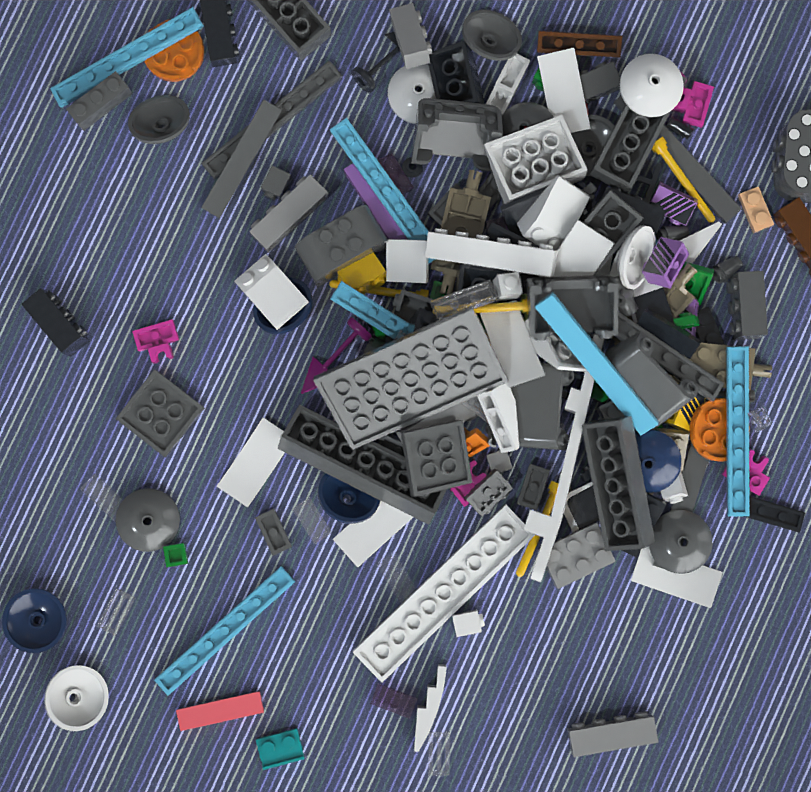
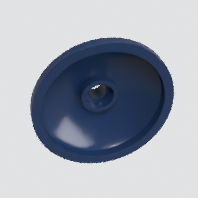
[253,277,313,334]
[635,429,682,493]
[318,473,380,524]
[2,588,67,653]

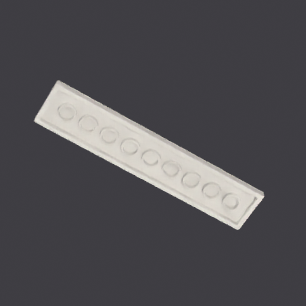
[352,504,535,682]

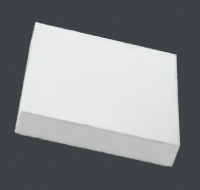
[386,239,429,283]

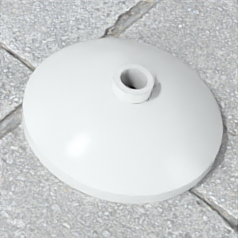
[620,54,683,117]
[388,64,436,124]
[617,225,656,289]
[44,665,109,731]

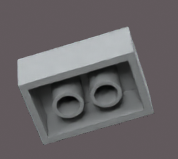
[537,523,616,589]

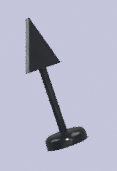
[351,25,424,93]

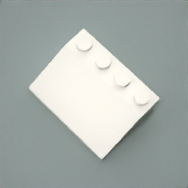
[484,115,588,204]

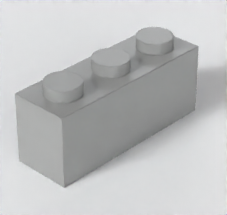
[389,3,432,69]

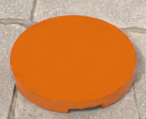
[144,20,205,82]
[689,398,750,462]

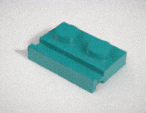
[256,728,305,770]

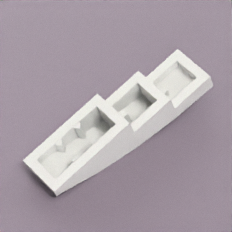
[486,54,531,114]
[414,664,447,752]

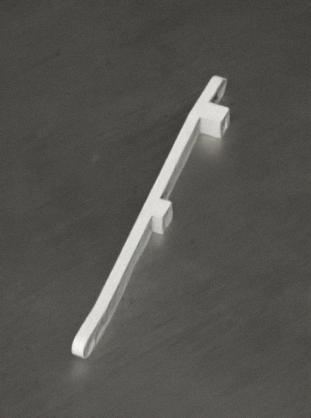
[524,250,619,582]

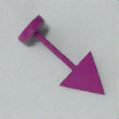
[301,317,372,394]

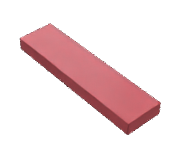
[176,691,264,731]

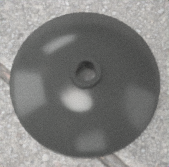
[462,10,522,61]
[128,95,190,144]
[502,102,554,137]
[571,115,614,177]
[116,488,180,552]
[649,510,713,574]

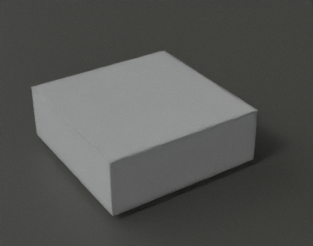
[486,451,513,473]

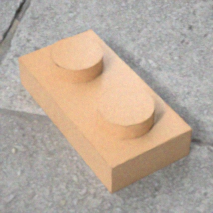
[738,186,774,233]

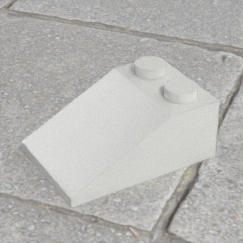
[517,175,590,251]
[234,254,309,330]
[524,319,586,372]

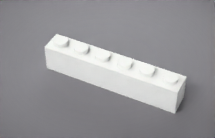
[425,228,558,277]

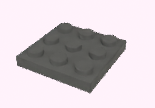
[116,369,205,458]
[401,420,472,497]

